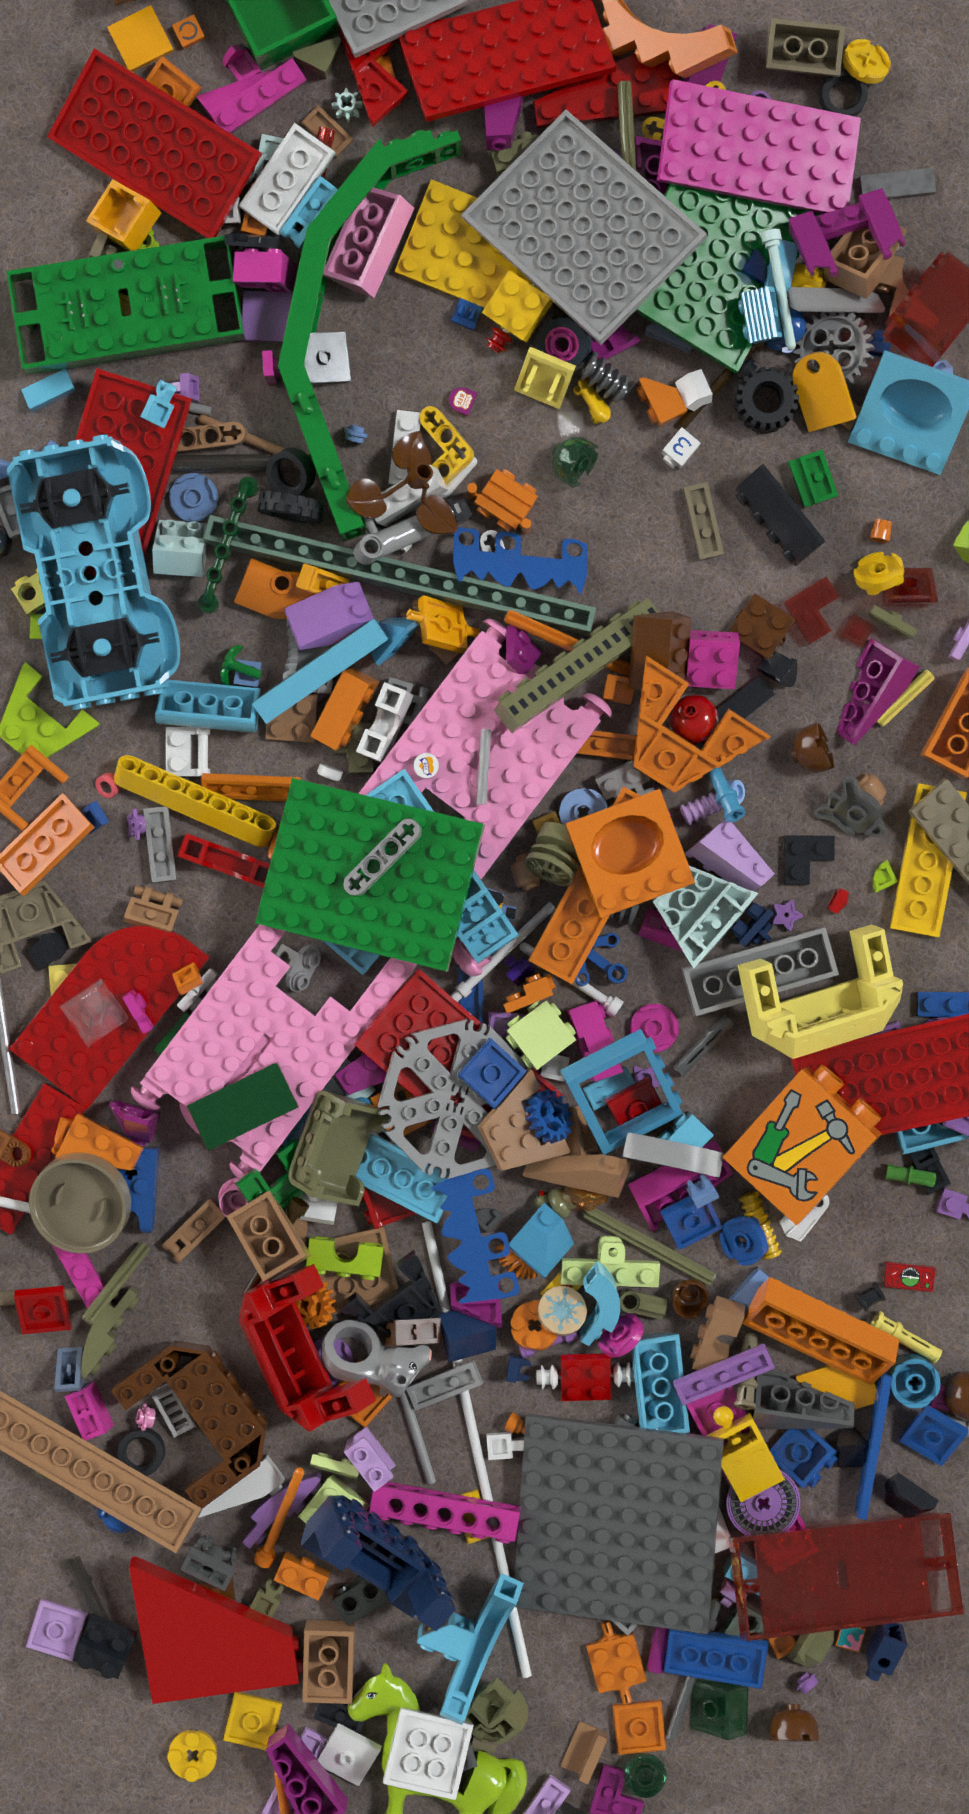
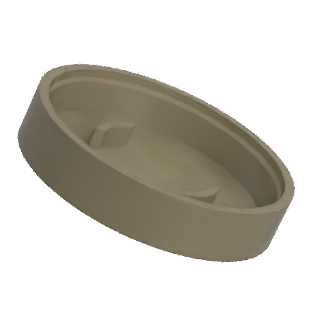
[29,1153,131,1254]

